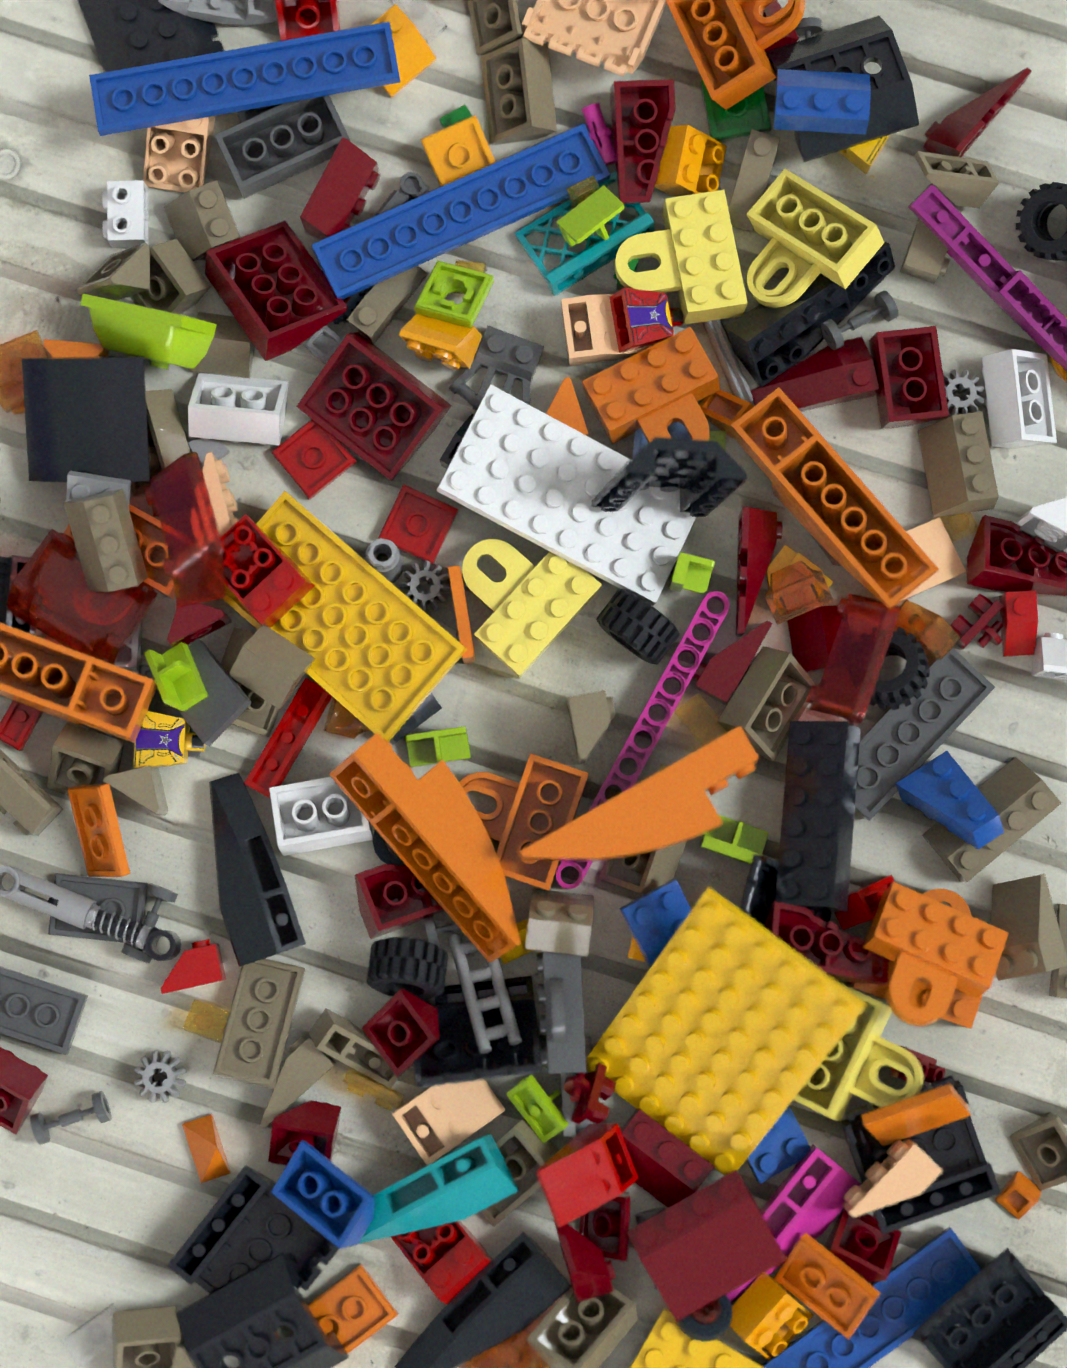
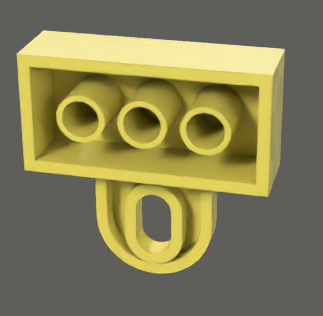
[746,169,884,308]
[615,190,748,325]
[462,539,602,678]
[793,981,924,1122]

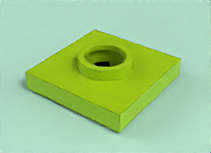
[414,260,494,328]

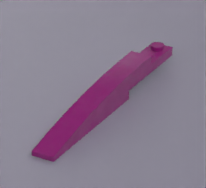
[908,184,1067,371]

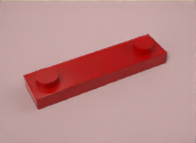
[244,678,333,799]

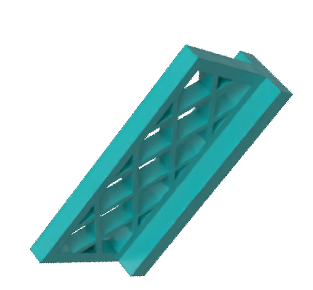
[515,171,656,296]

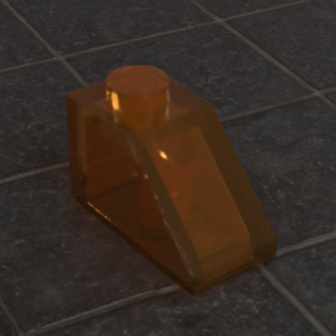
[887,600,960,660]

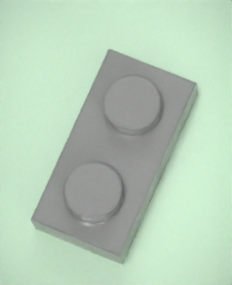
[66,471,131,508]

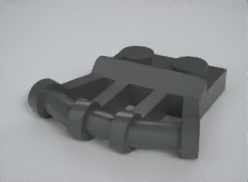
[449,325,544,410]

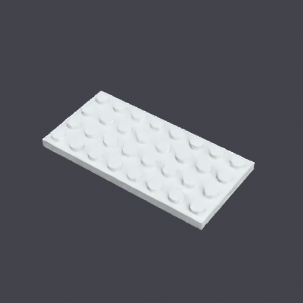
[436,384,696,606]

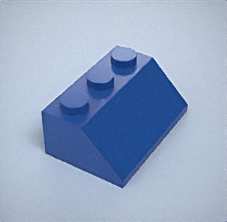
[774,69,871,135]
[271,1140,375,1249]

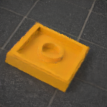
[420,115,496,187]

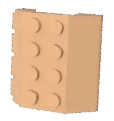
[522,0,666,77]

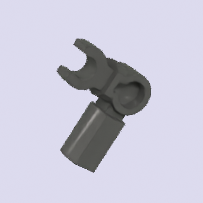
[375,172,431,216]

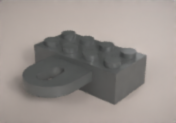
[214,95,350,199]
[537,951,586,1074]

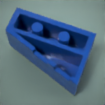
[895,751,1004,849]

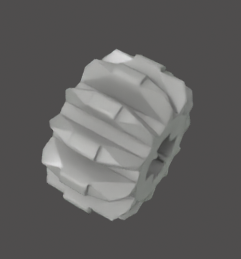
[943,369,985,416]
[400,561,452,612]
[134,1050,187,1103]

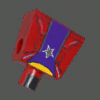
[609,288,684,353]

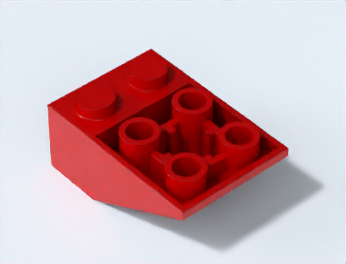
[201,514,315,628]
[535,1123,639,1227]
[391,1221,493,1305]

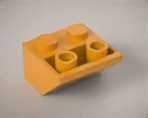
[654,124,727,197]
[399,313,482,370]
[730,1272,814,1360]

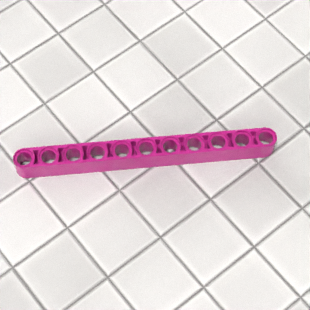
[556,591,730,889]

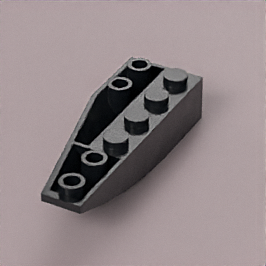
[726,242,895,388]
[209,773,306,967]
[395,1232,572,1368]

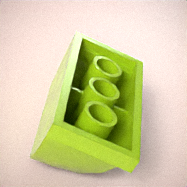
[80,294,217,370]

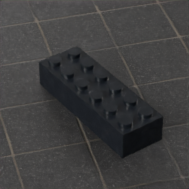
[775,721,861,912]

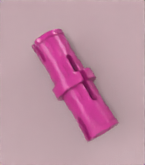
[581,103,615,166]

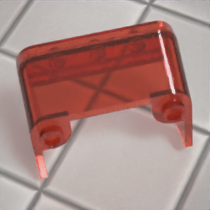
[144,451,226,607]
[806,593,901,726]

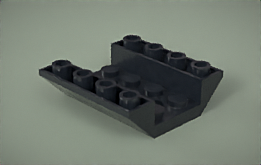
[765,15,919,162]
[591,437,748,517]
[177,1252,349,1368]

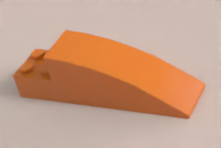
[731,387,939,609]
[0,623,157,743]
[519,726,759,861]
[329,732,521,963]

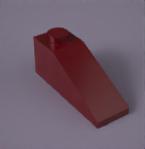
[692,620,773,706]

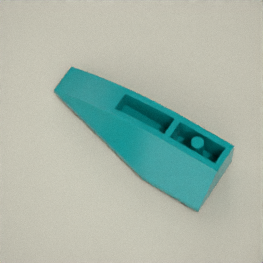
[358,1134,520,1244]

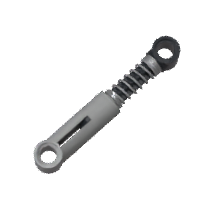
[0,866,181,961]

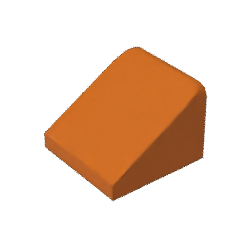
[995,1171,1042,1220]

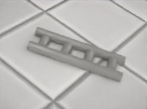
[448,934,522,1054]

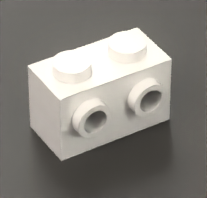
[102,180,149,248]

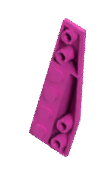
[726,1144,862,1304]

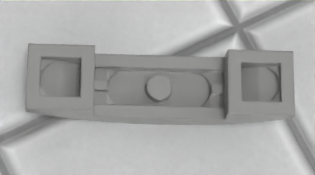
[158,0,277,25]

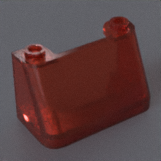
[7,529,158,665]

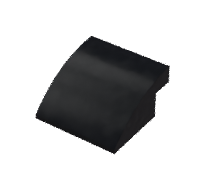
[22,356,150,482]

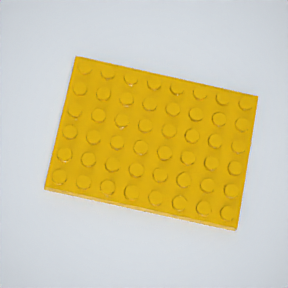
[586,887,866,1176]

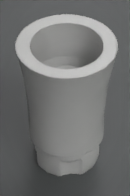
[363,538,404,583]

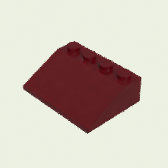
[205,220,347,361]
[296,332,452,481]
[627,1170,787,1322]

